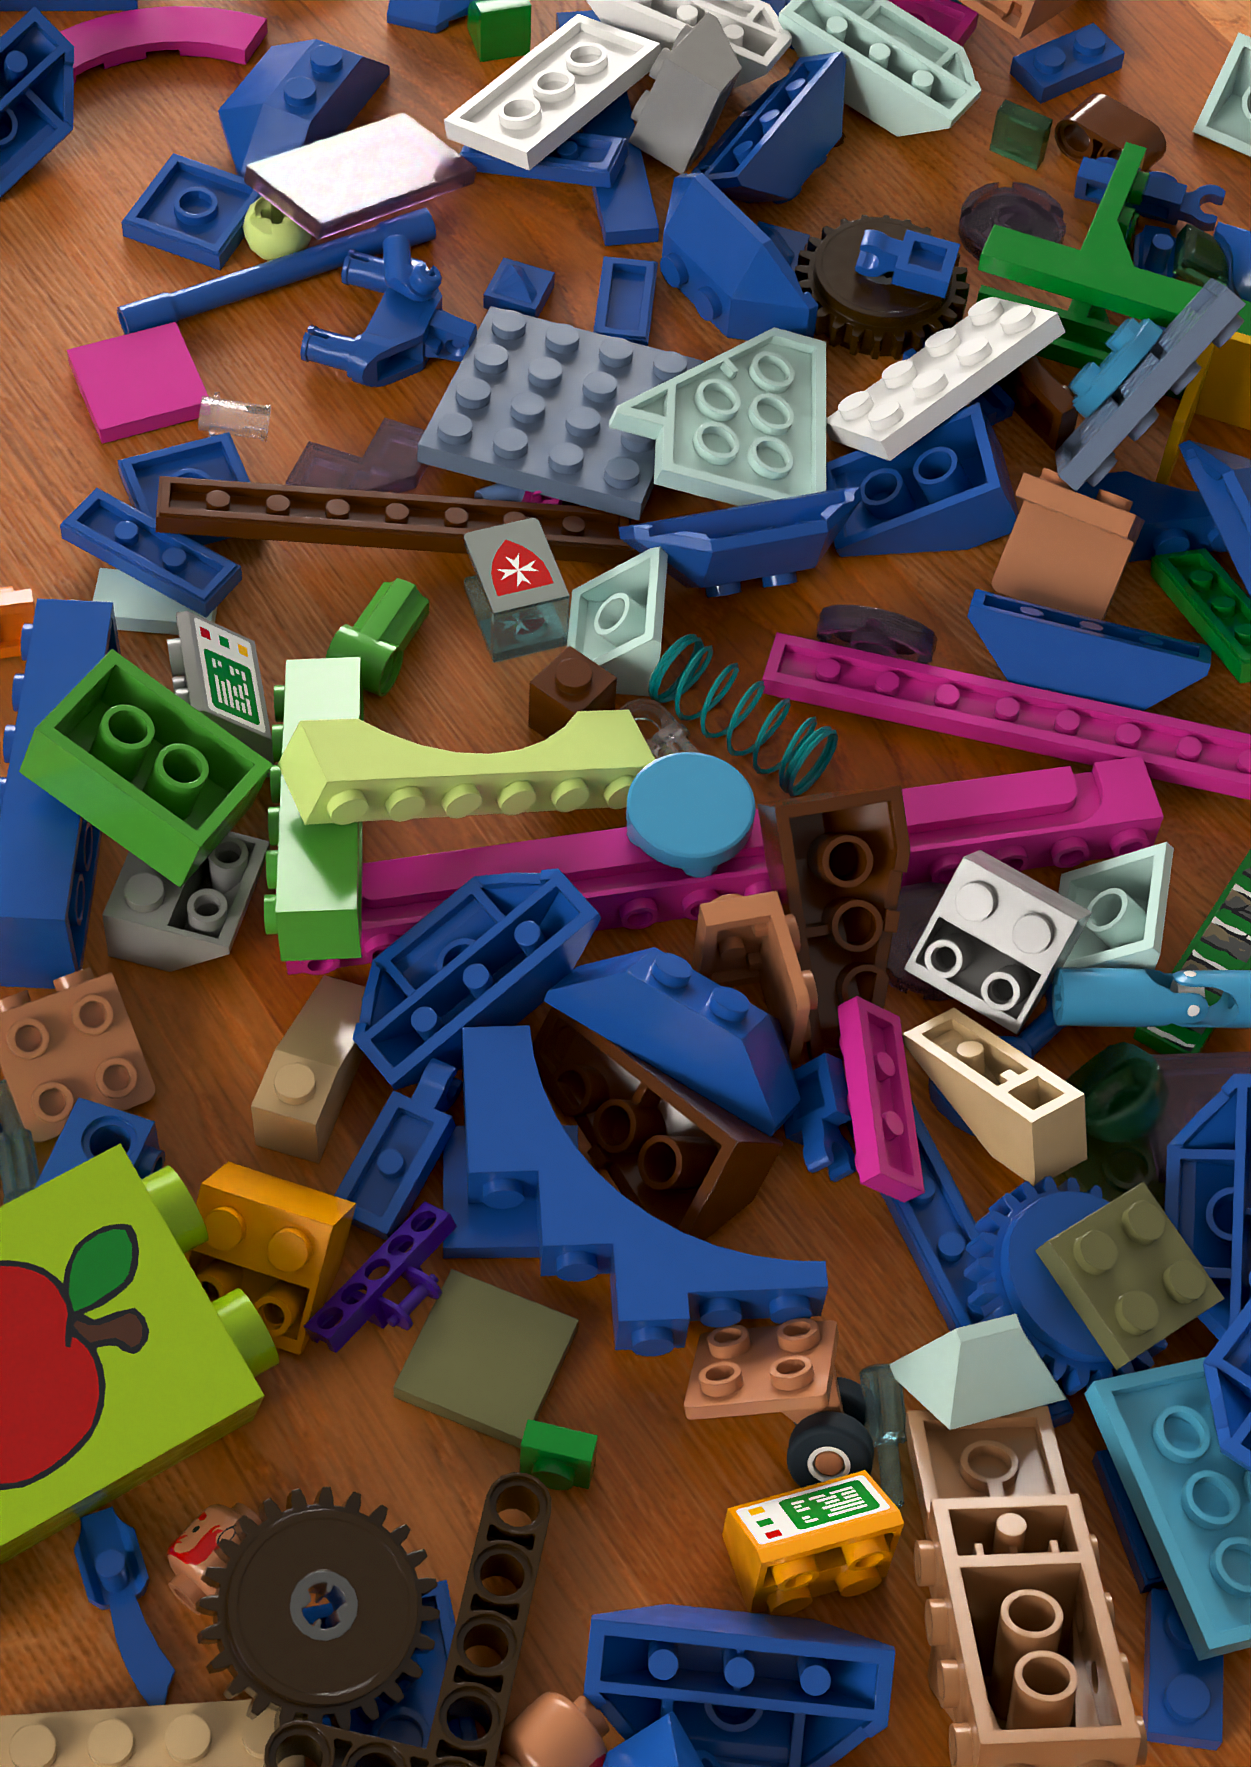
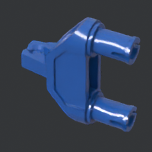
[300,249,477,387]

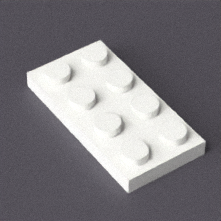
[444,14,661,170]
[826,297,1065,461]

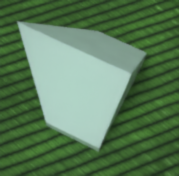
[889,1314,1067,1430]

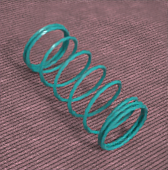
[648,634,838,796]

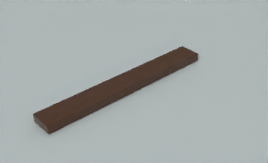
[156,476,633,565]

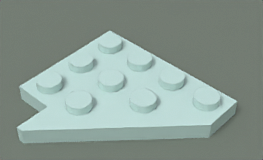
[609,327,826,506]

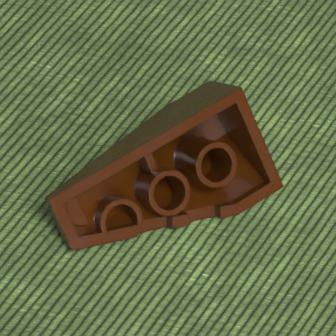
[757,785,911,1061]
[532,1007,784,1241]

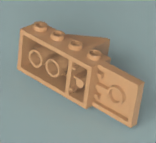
[905,1406,1147,1767]

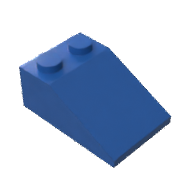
[826,403,1019,557]

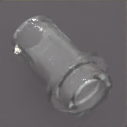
[198,392,272,442]

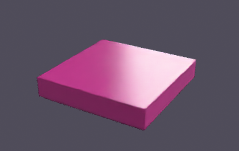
[67,322,212,444]

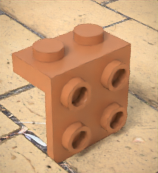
[992,468,1145,621]
[692,891,818,1065]
[0,967,155,1142]

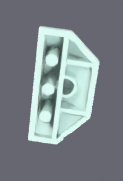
[778,0,981,137]

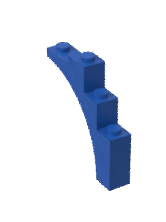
[462,1025,828,1356]

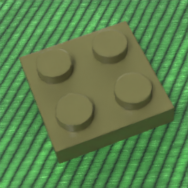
[1035,1182,1225,1370]

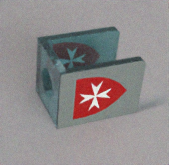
[464,518,570,663]

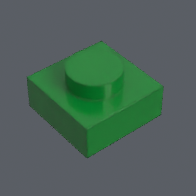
[519,1419,598,1490]

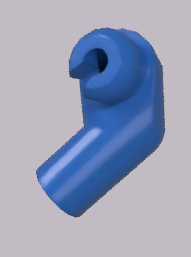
[382,235,442,303]

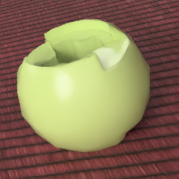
[243,192,313,261]

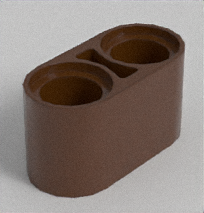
[1055,93,1166,172]

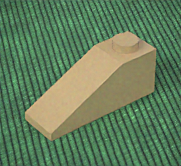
[251,975,366,1164]
[903,1008,1087,1186]

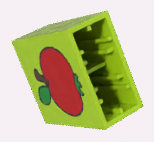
[0,1143,279,1565]

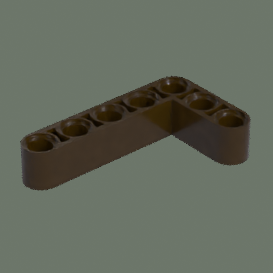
[263,1472,551,1767]

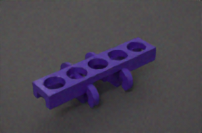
[303,1201,457,1353]

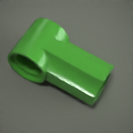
[326,578,429,697]

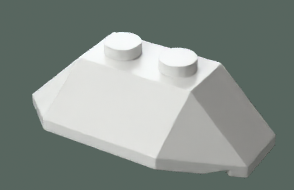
[586,0,792,88]

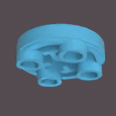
[1067,317,1163,418]
[626,752,756,878]

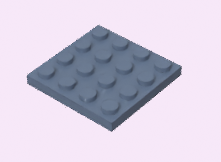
[1055,278,1246,491]
[417,306,704,520]

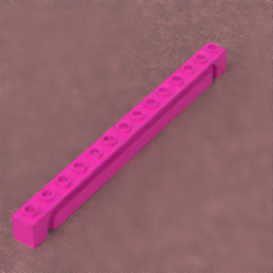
[286,756,1164,975]

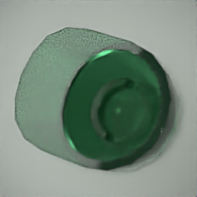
[1065,1042,1169,1143]

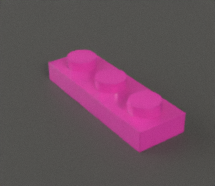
[837,996,925,1203]

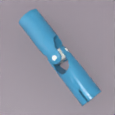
[1052,967,1251,1029]

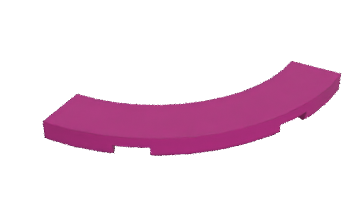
[60,6,268,83]

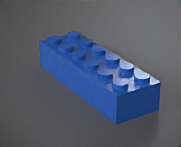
[0,598,121,989]

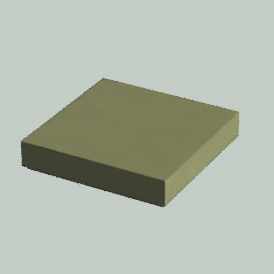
[393,1269,579,1449]

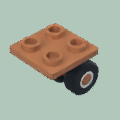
[684,1318,878,1488]

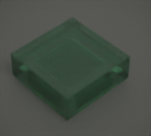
[989,99,1053,170]
[1172,223,1228,287]

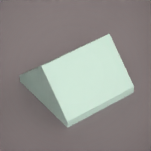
[1192,33,1251,157]
[567,547,668,696]
[1052,842,1174,984]

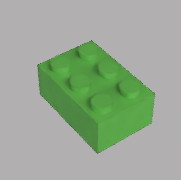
[19,649,273,888]

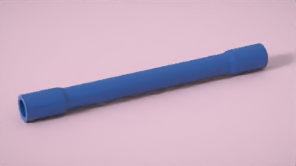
[117,208,436,335]

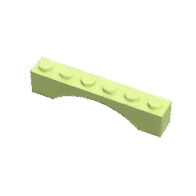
[278,709,655,825]

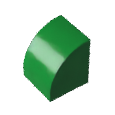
[467,0,532,62]

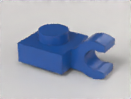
[855,229,960,298]
[783,1053,856,1182]

